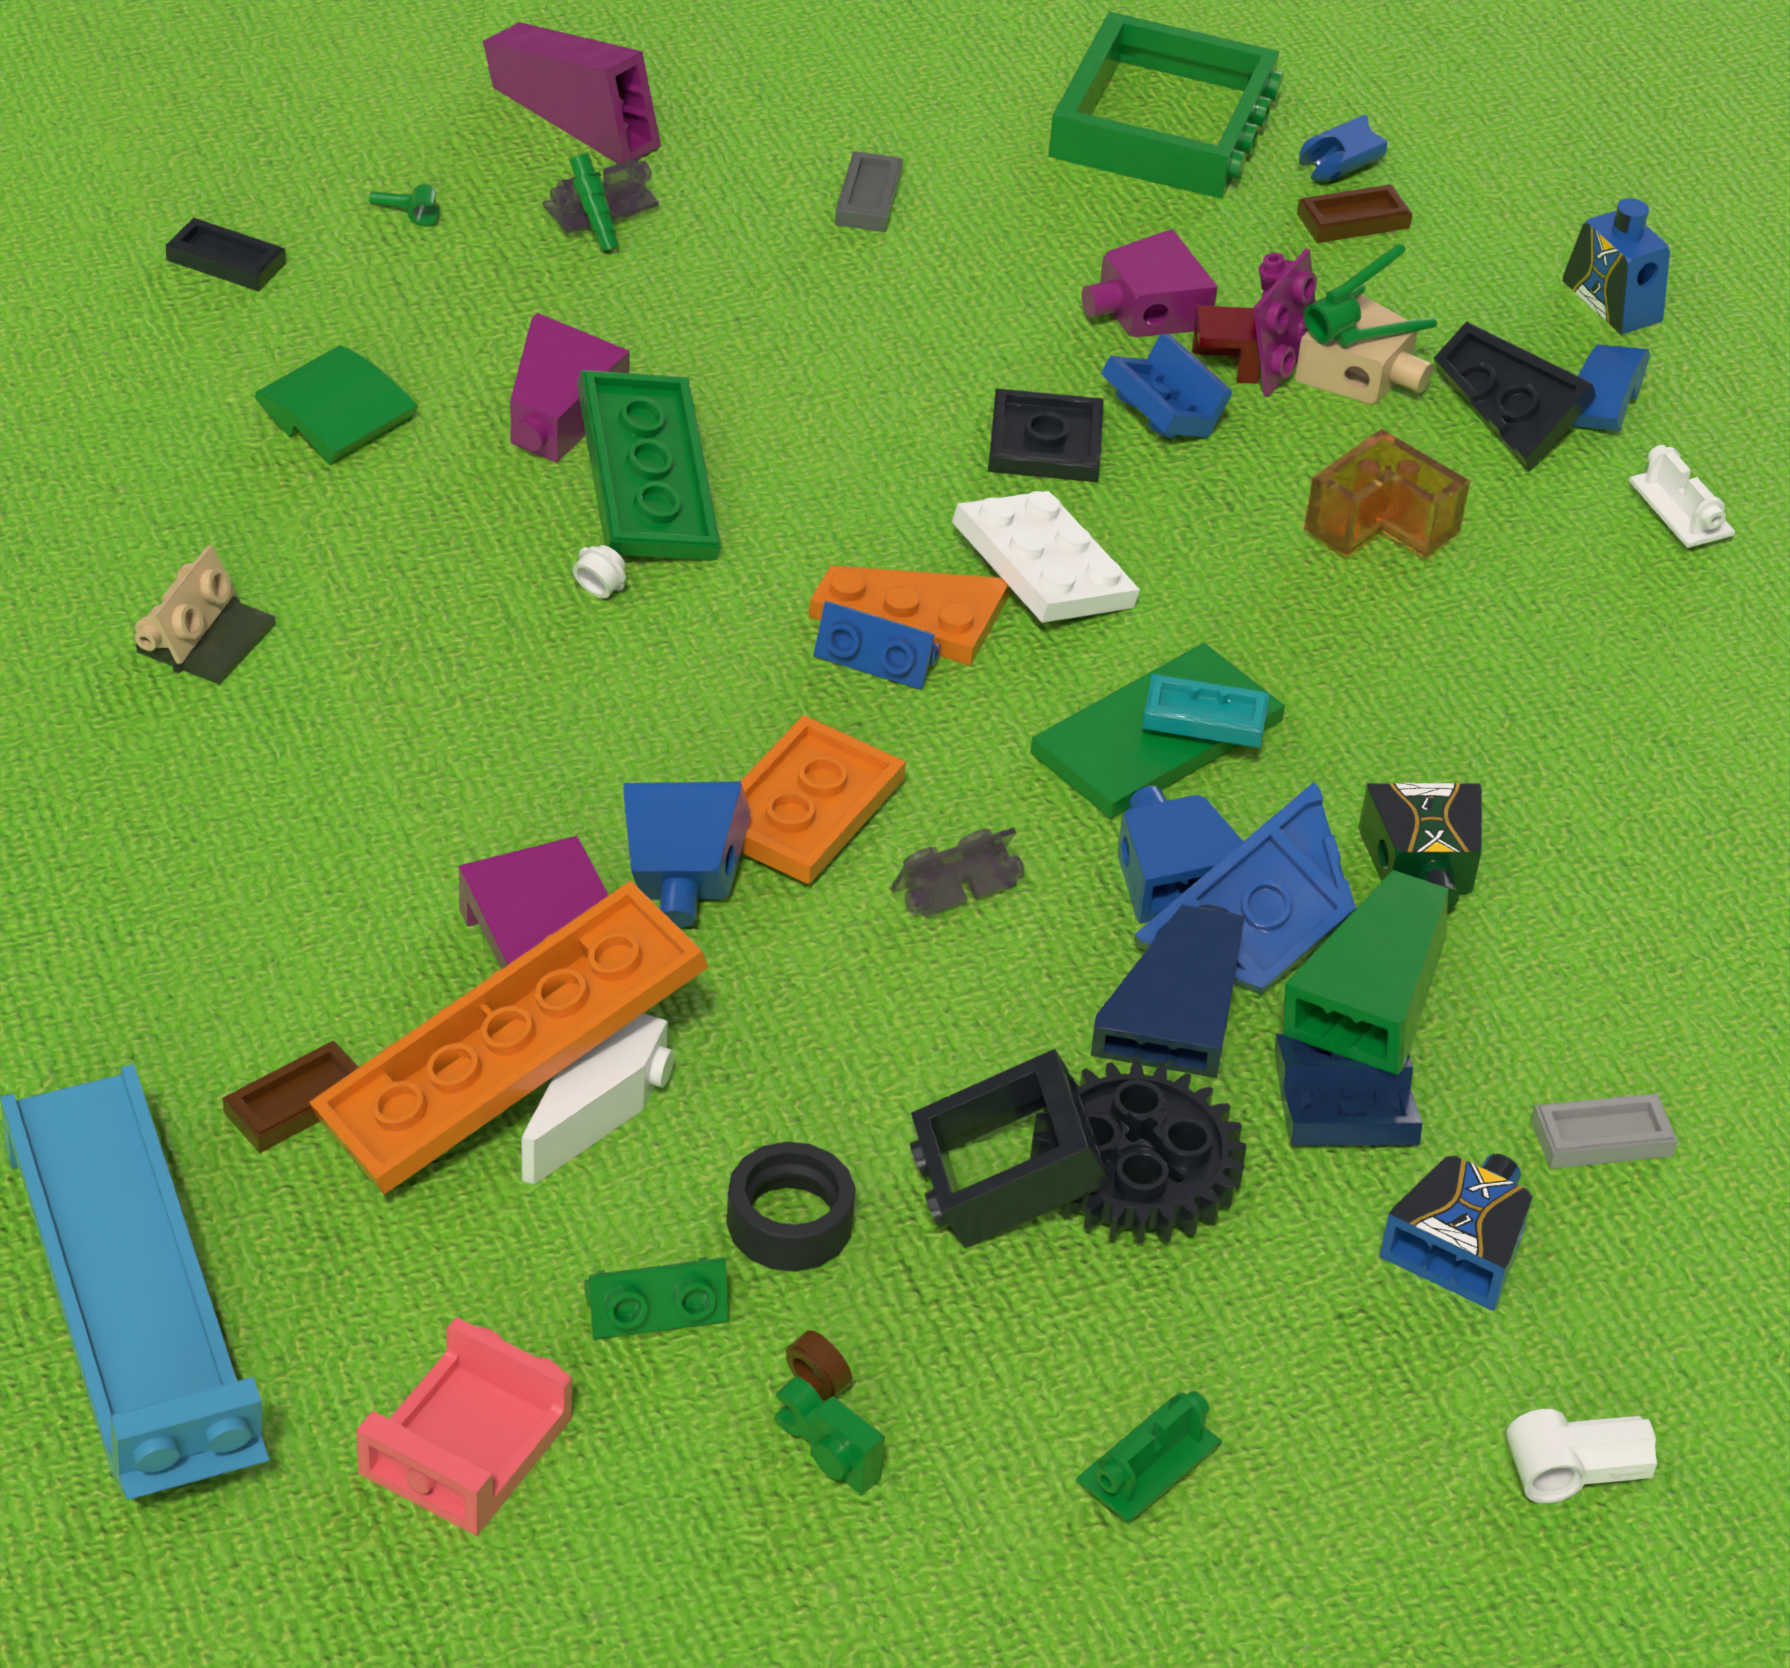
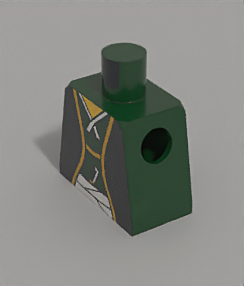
[1358,783,1482,911]

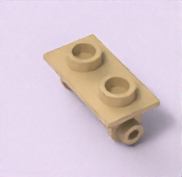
[135,545,236,664]

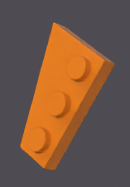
[809,565,1011,665]

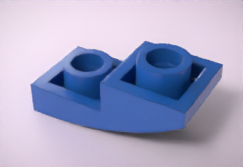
[1571,344,1650,431]

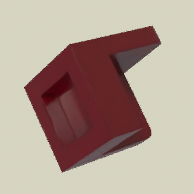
[1191,305,1260,384]

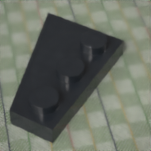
[1433,321,1596,472]

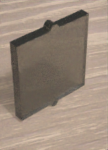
[136,597,276,685]

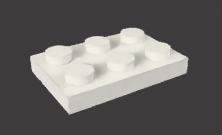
[952,491,1140,623]

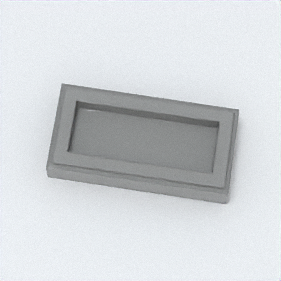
[1531,1093,1678,1169]

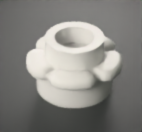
[572,545,626,598]

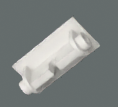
[1629,445,1735,548]

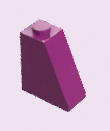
[510,313,630,463]

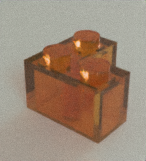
[1304,429,1470,557]

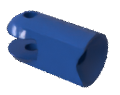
[1299,115,1387,183]

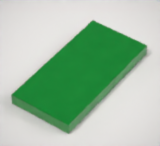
[577,370,721,560]
[1030,642,1285,819]

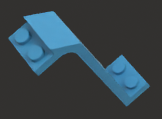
[0,1064,270,1500]

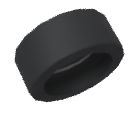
[726,1141,856,1271]

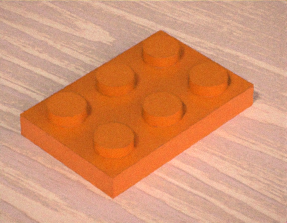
[741,715,906,885]

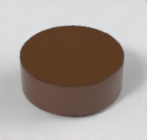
[786,1330,852,1401]

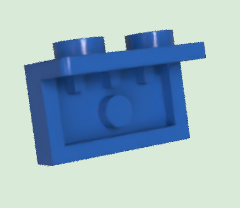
[1101,334,1232,438]

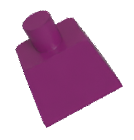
[1081,229,1218,338]

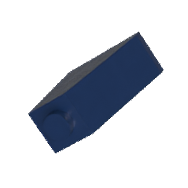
[1091,904,1245,1078]

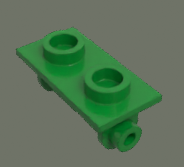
[584,1257,729,1339]
[1076,1391,1222,1523]

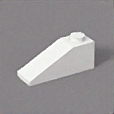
[522,1014,675,1185]

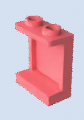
[356,1318,572,1536]

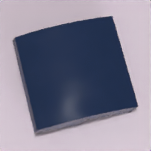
[1275,1034,1422,1145]

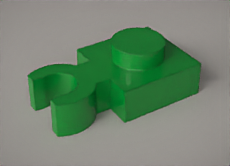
[775,1376,885,1495]

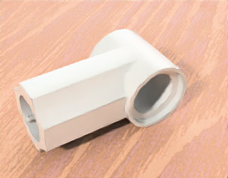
[1506,1409,1657,1503]

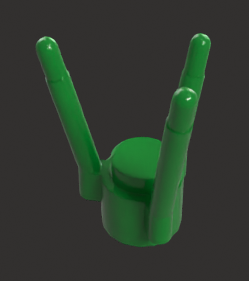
[1304,244,1437,348]

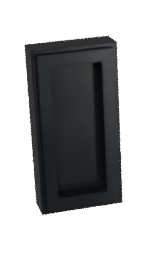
[165,218,286,292]

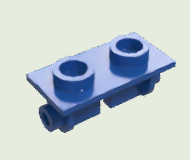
[813,601,941,690]

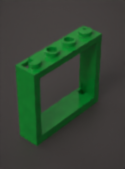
[1048,11,1284,199]

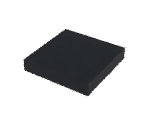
[988,388,1104,482]

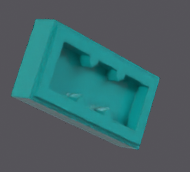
[1142,674,1269,748]

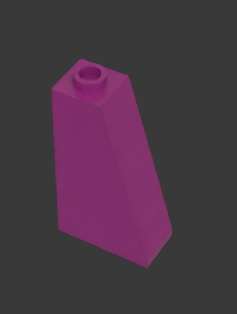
[483,22,661,166]

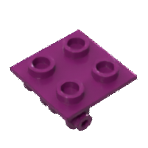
[1253,248,1317,397]

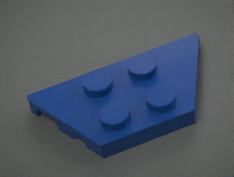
[1134,782,1356,995]

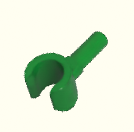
[369,184,440,227]

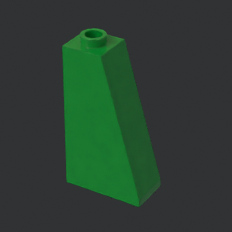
[1283,870,1449,1075]

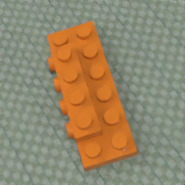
[309,881,709,1195]

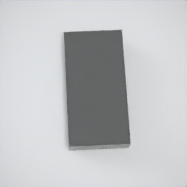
[835,151,903,232]

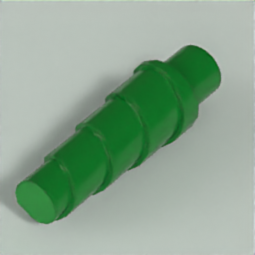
[569,152,619,251]

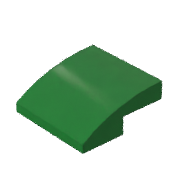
[254,345,418,465]

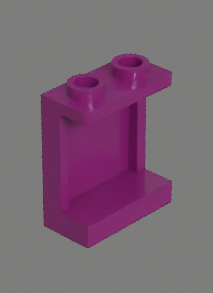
[458,836,609,969]

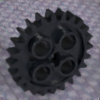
[1030,1061,1246,1243]

